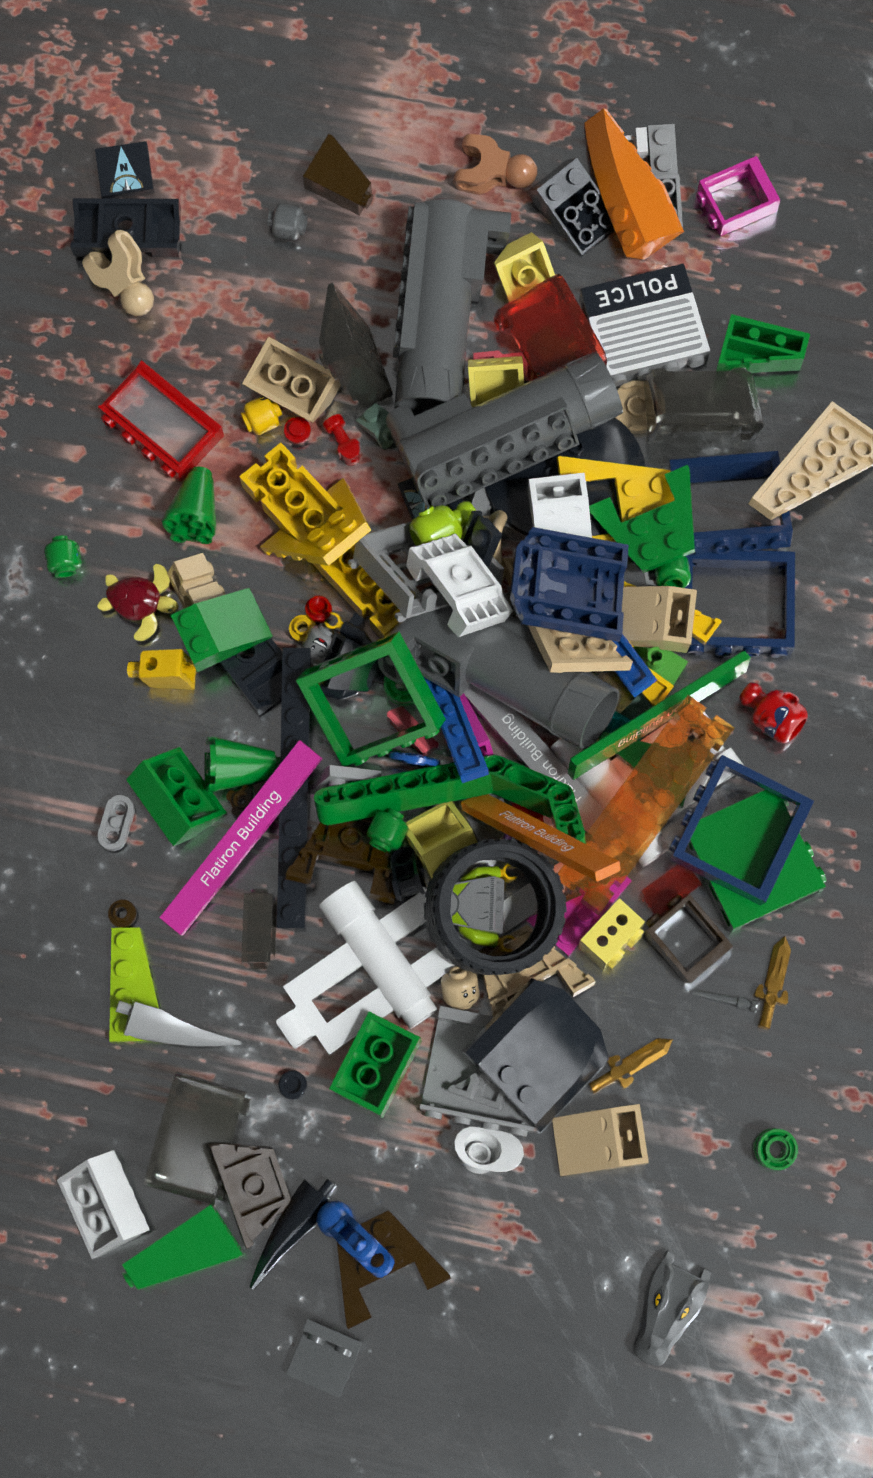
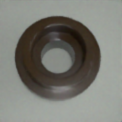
[108,899,137,928]

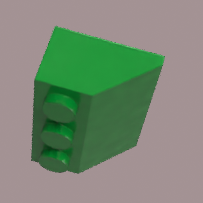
[126,747,227,846]
[329,1011,422,1118]

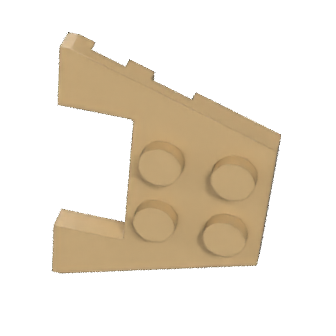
[478,925,595,1017]

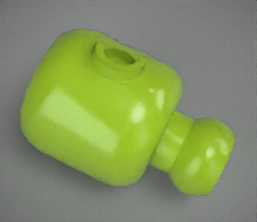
[409,501,476,546]

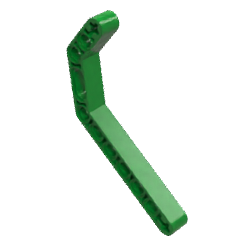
[314,755,586,844]

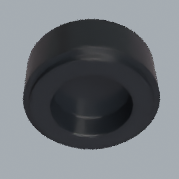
[278,1071,308,1100]

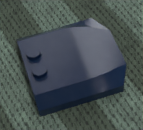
[510,527,629,642]

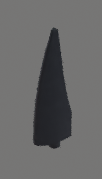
[249,1179,336,1289]

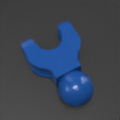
[317,1200,395,1278]

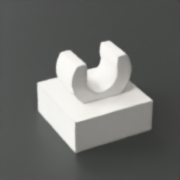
[625,127,649,163]

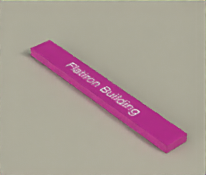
[159,740,323,935]

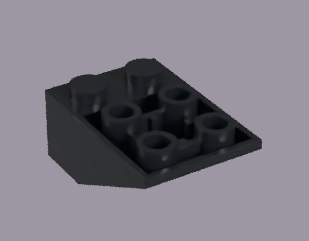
[527,158,614,255]

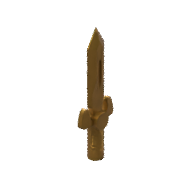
[754,936,791,1029]
[588,1038,673,1093]

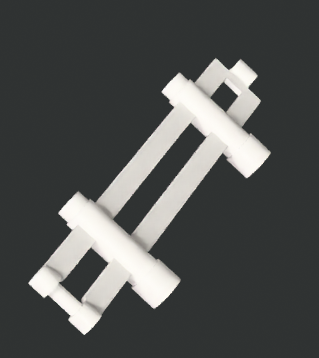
[276,702,744,1055]

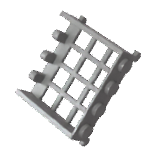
[348,522,504,622]

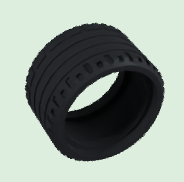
[424,839,567,975]

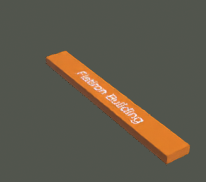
[461,794,621,882]

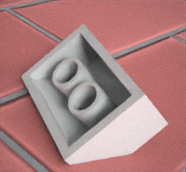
[57,1150,150,1259]

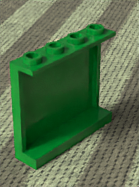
[682,790,827,933]

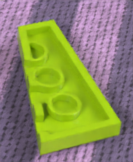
[109,927,160,1043]

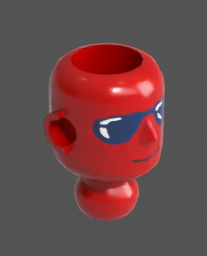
[739,682,808,744]

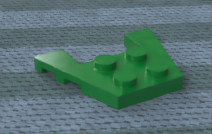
[589,465,695,573]

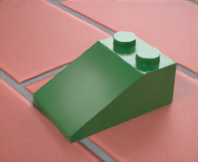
[171,588,273,672]

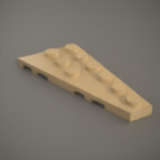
[748,401,873,520]

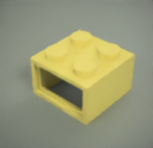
[468,356,524,407]
[405,801,477,879]
[578,898,645,971]

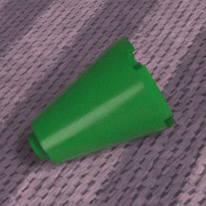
[204,736,280,792]

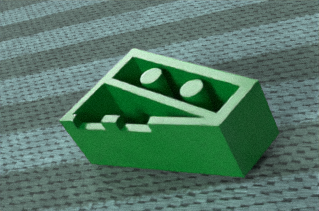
[715,314,810,375]

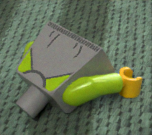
[450,864,517,952]

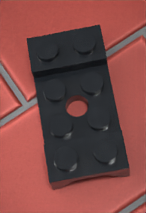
[70,198,181,257]
[220,638,283,715]

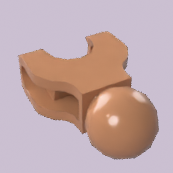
[453,134,537,195]

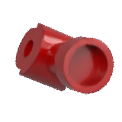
[322,414,361,466]

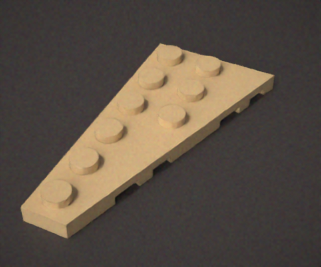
[501,558,633,673]

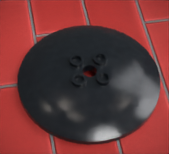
[485,418,645,536]

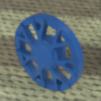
[388,751,441,766]

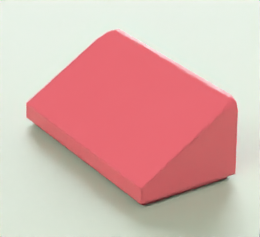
[387,707,439,757]

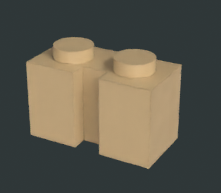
[167,553,225,609]

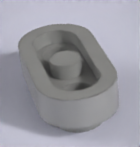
[98,795,135,851]

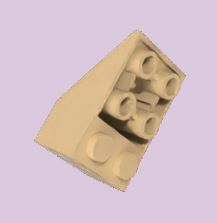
[622,586,697,653]
[552,1104,649,1176]

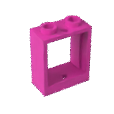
[696,156,780,237]

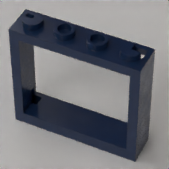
[669,451,793,556]
[685,550,795,658]
[668,755,814,906]

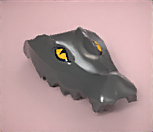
[634,1250,712,1366]

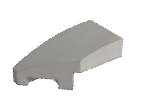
[448,1073,506,1111]

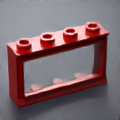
[98,360,224,482]

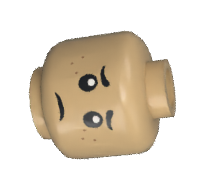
[441,966,479,1010]

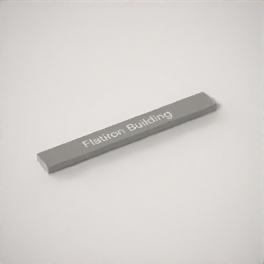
[464,685,625,853]

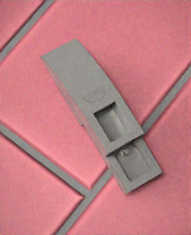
[647,124,683,228]

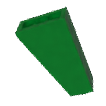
[122,1205,245,1290]

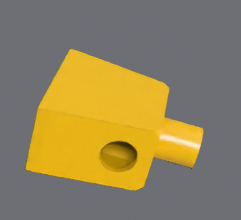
[127,649,196,690]

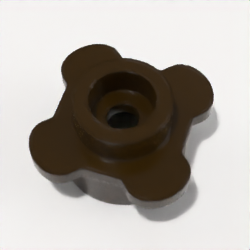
[226,785,253,817]

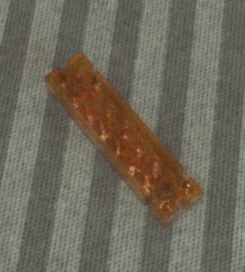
[558,695,735,915]

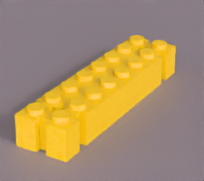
[239,442,415,639]

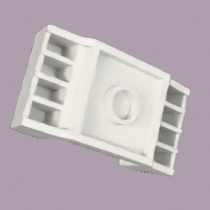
[406,534,513,637]

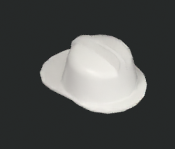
[454,1127,524,1174]

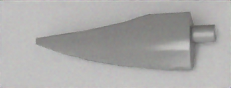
[116,1001,241,1047]

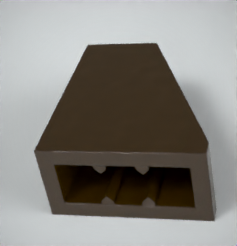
[303,134,374,216]

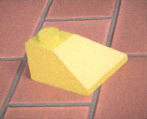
[494,232,560,311]

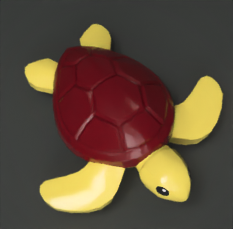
[97,564,179,641]

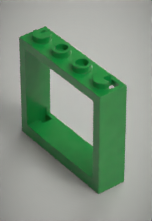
[296,631,446,767]

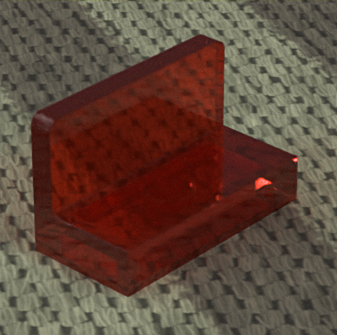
[639,864,702,914]

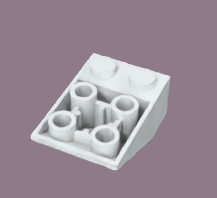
[528,473,592,538]

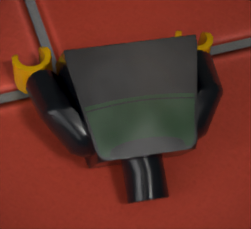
[318,612,385,700]

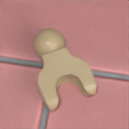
[82,230,154,316]

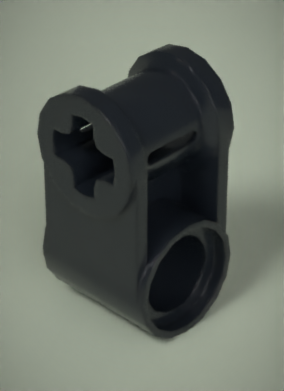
[391,846,427,902]

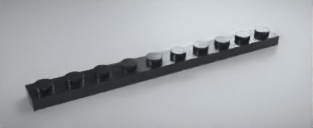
[277,648,311,929]

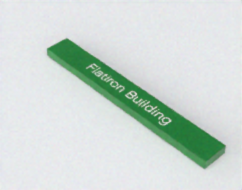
[567,651,751,780]

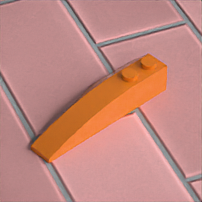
[584,108,684,260]

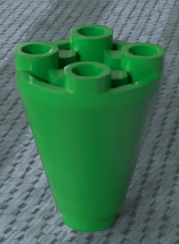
[162,466,216,544]

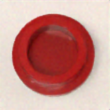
[284,417,311,444]
[304,595,332,622]

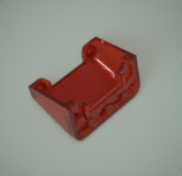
[493,274,607,380]

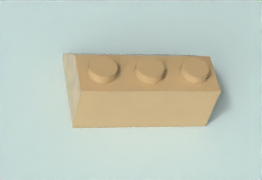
[242,337,343,423]

